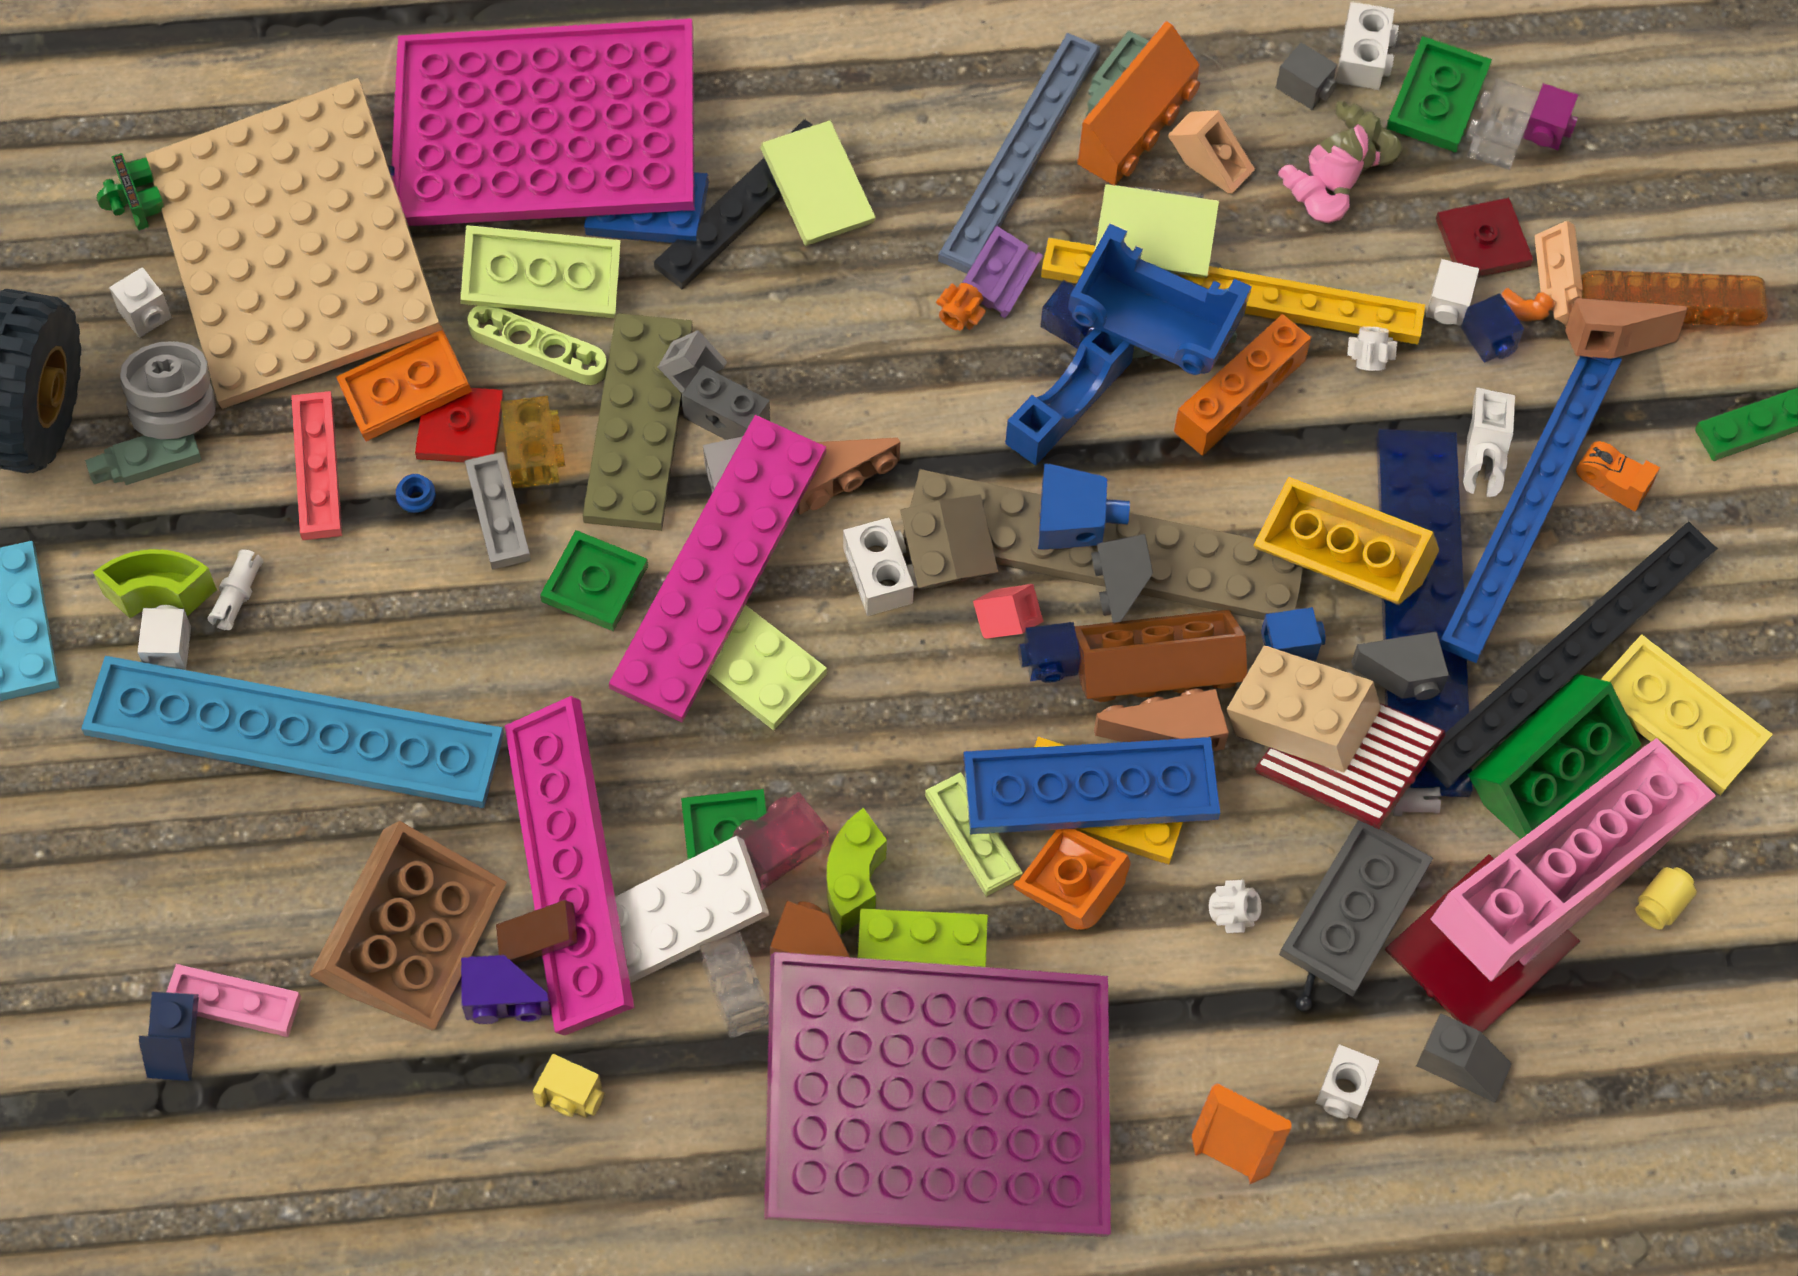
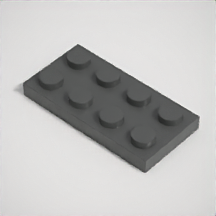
[1279,820,1433,997]

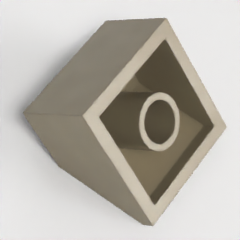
[900,494,999,590]

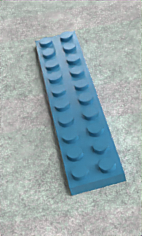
[81,656,504,808]

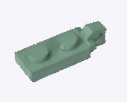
[1086,31,1149,116]
[85,434,202,485]

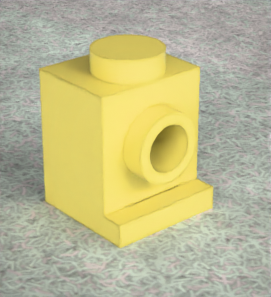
[533,1054,604,1118]

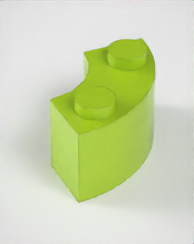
[93,549,217,618]
[827,808,887,934]

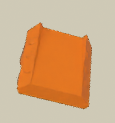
[1191,1083,1292,1184]

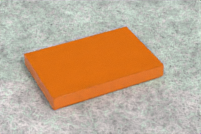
[336,328,472,441]

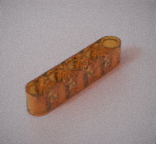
[1581,270,1768,326]

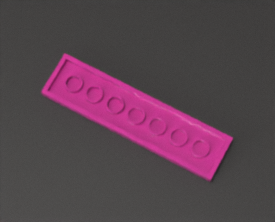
[609,415,826,723]
[505,696,634,1036]

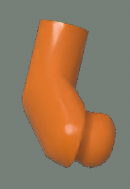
[1496,288,1554,322]

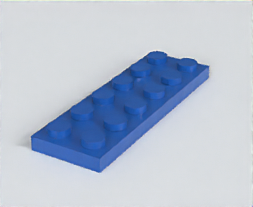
[963,737,1220,835]

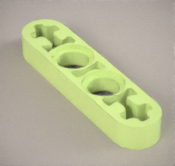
[468,306,607,385]

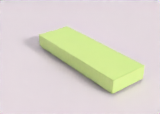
[925,772,1023,897]

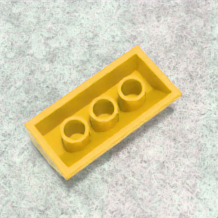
[1253,477,1439,605]

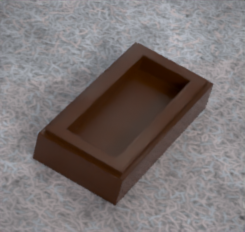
[496,900,578,965]

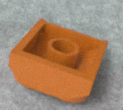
[1013,828,1131,930]

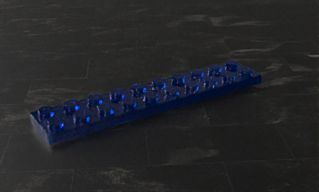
[1377,429,1473,797]

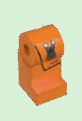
[1576,441,1660,512]

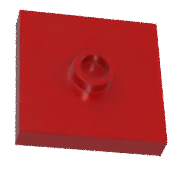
[415,388,504,463]

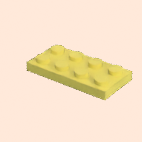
[1601,634,1773,796]

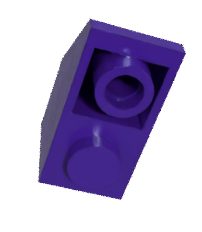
[461,955,551,1024]

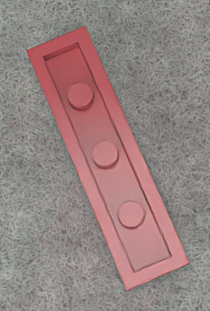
[291,391,342,540]

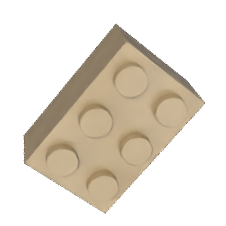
[1227,645,1381,773]

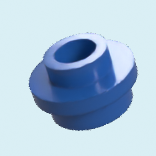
[395,474,436,513]

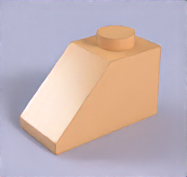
[1168,110,1255,193]

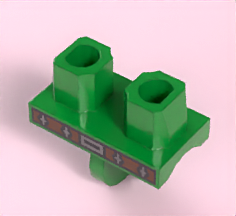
[96,153,164,231]

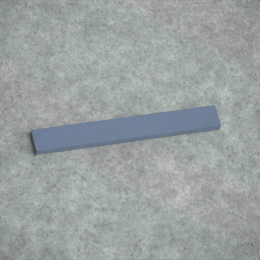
[938,33,1100,274]

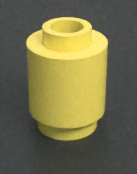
[1635,867,1696,930]

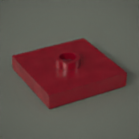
[1436,197,1533,278]

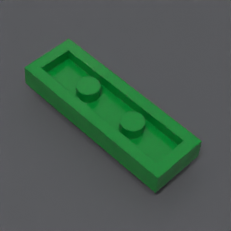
[1695,388,1798,461]

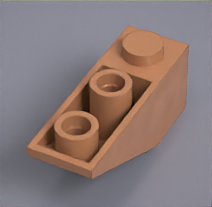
[1565,298,1687,359]
[796,438,901,515]
[1094,689,1229,751]

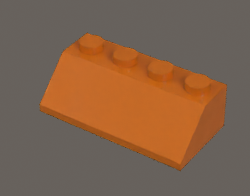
[1078,21,1200,186]

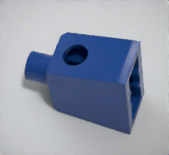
[1038,464,1130,550]

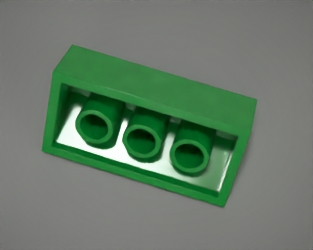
[1468,674,1641,839]

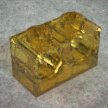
[501,395,565,489]

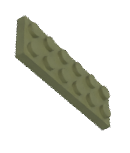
[583,313,693,531]

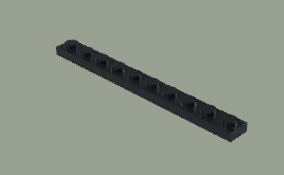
[1424,521,1718,788]

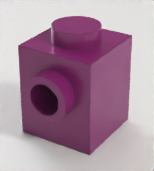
[1523,83,1578,150]

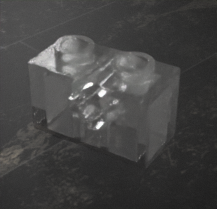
[1466,78,1539,170]

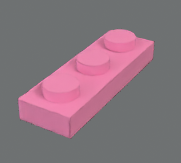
[166,964,301,1037]

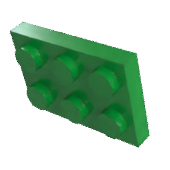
[1386,36,1492,152]

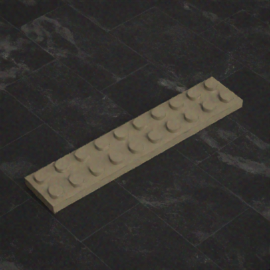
[903,469,1304,620]

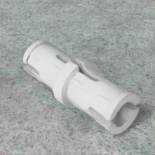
[207,549,263,630]

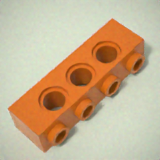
[1174,314,1311,456]

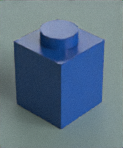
[1261,607,1326,661]

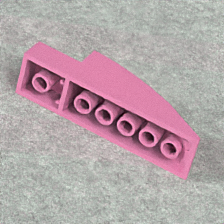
[1430,738,1716,981]

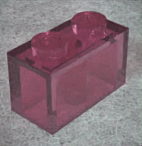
[730,792,829,891]

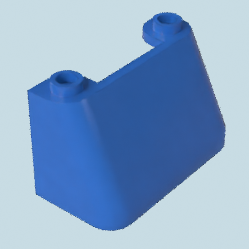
[1068,223,1252,375]

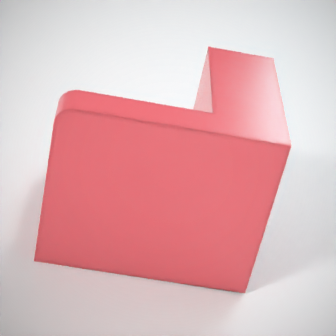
[973,584,1043,639]

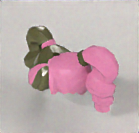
[1278,101,1402,223]

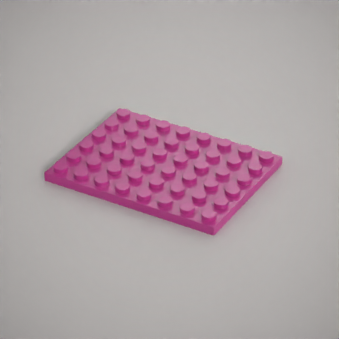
[391,18,695,226]

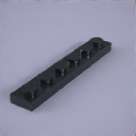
[654,119,814,290]

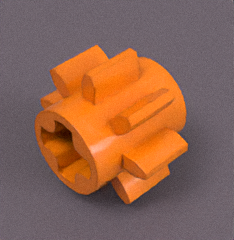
[936,283,986,331]

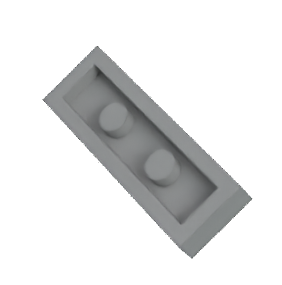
[465,452,531,570]

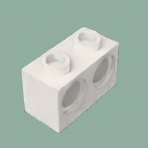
[1336,2,1399,90]
[843,518,917,616]

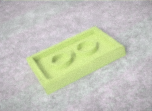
[760,120,876,246]
[1095,184,1219,278]

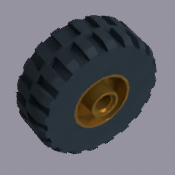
[0,289,81,474]

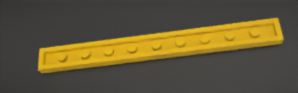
[1041,238,1425,345]

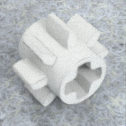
[1348,326,1397,371]
[1209,880,1261,933]

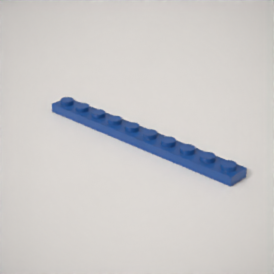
[1440,356,1622,663]

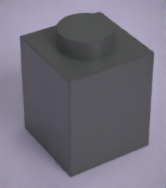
[1276,42,1338,110]

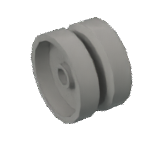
[120,341,216,440]

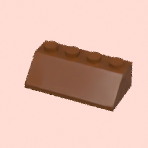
[1072,610,1247,702]

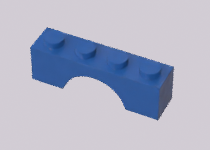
[1005,328,1134,466]

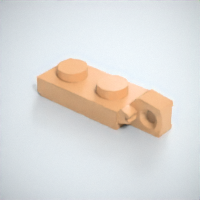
[1535,220,1583,327]

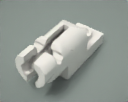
[1463,388,1515,497]

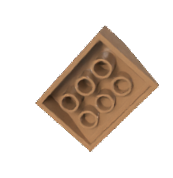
[309,821,507,1031]

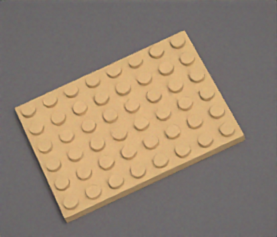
[146,78,442,409]

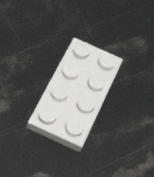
[615,836,770,983]

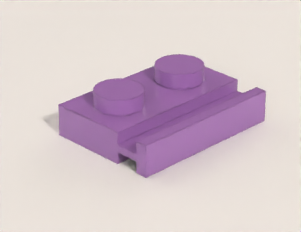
[962,226,1043,318]

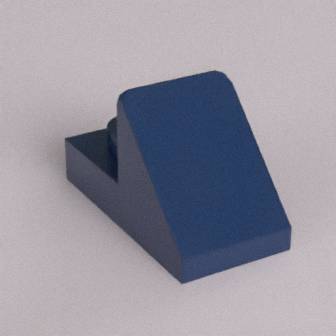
[139,992,199,1081]

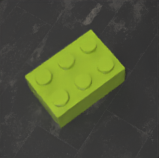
[858,909,988,967]

